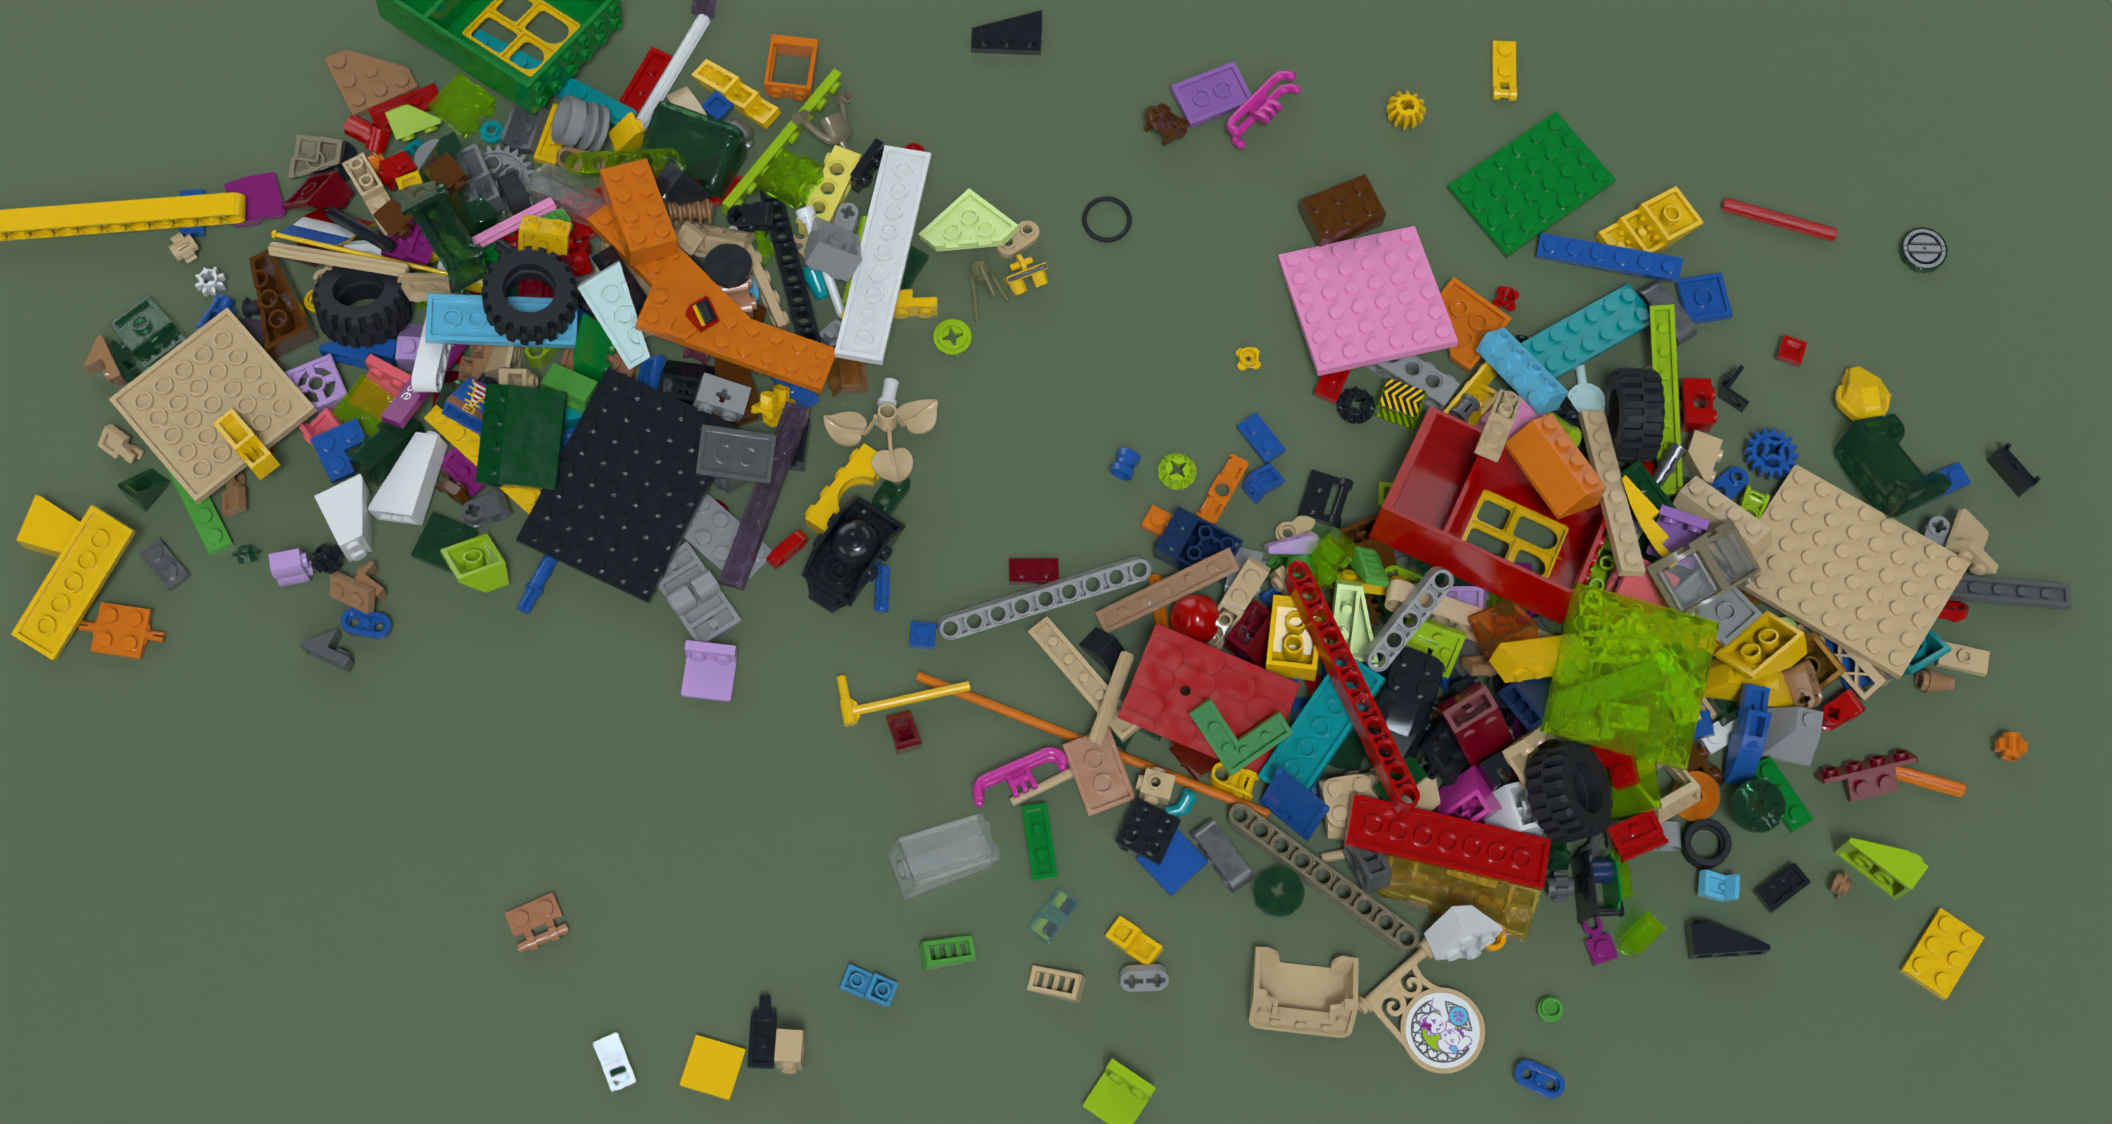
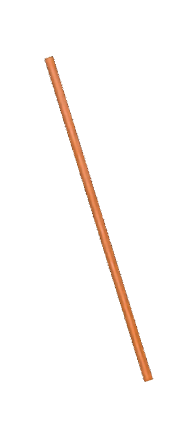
[916,671,1271,819]

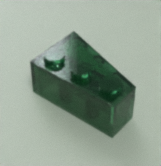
[345,417,425,487]

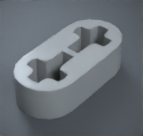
[1119,964,1169,992]

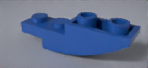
[1723,684,1772,787]

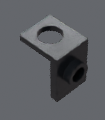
[1718,364,1749,413]

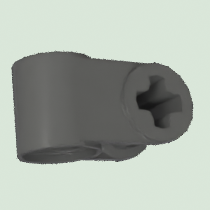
[461,489,512,529]

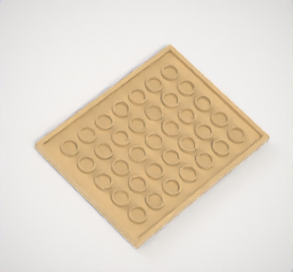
[1725,465,1971,680]

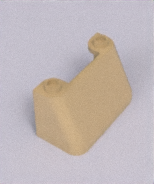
[1249,946,1359,1038]

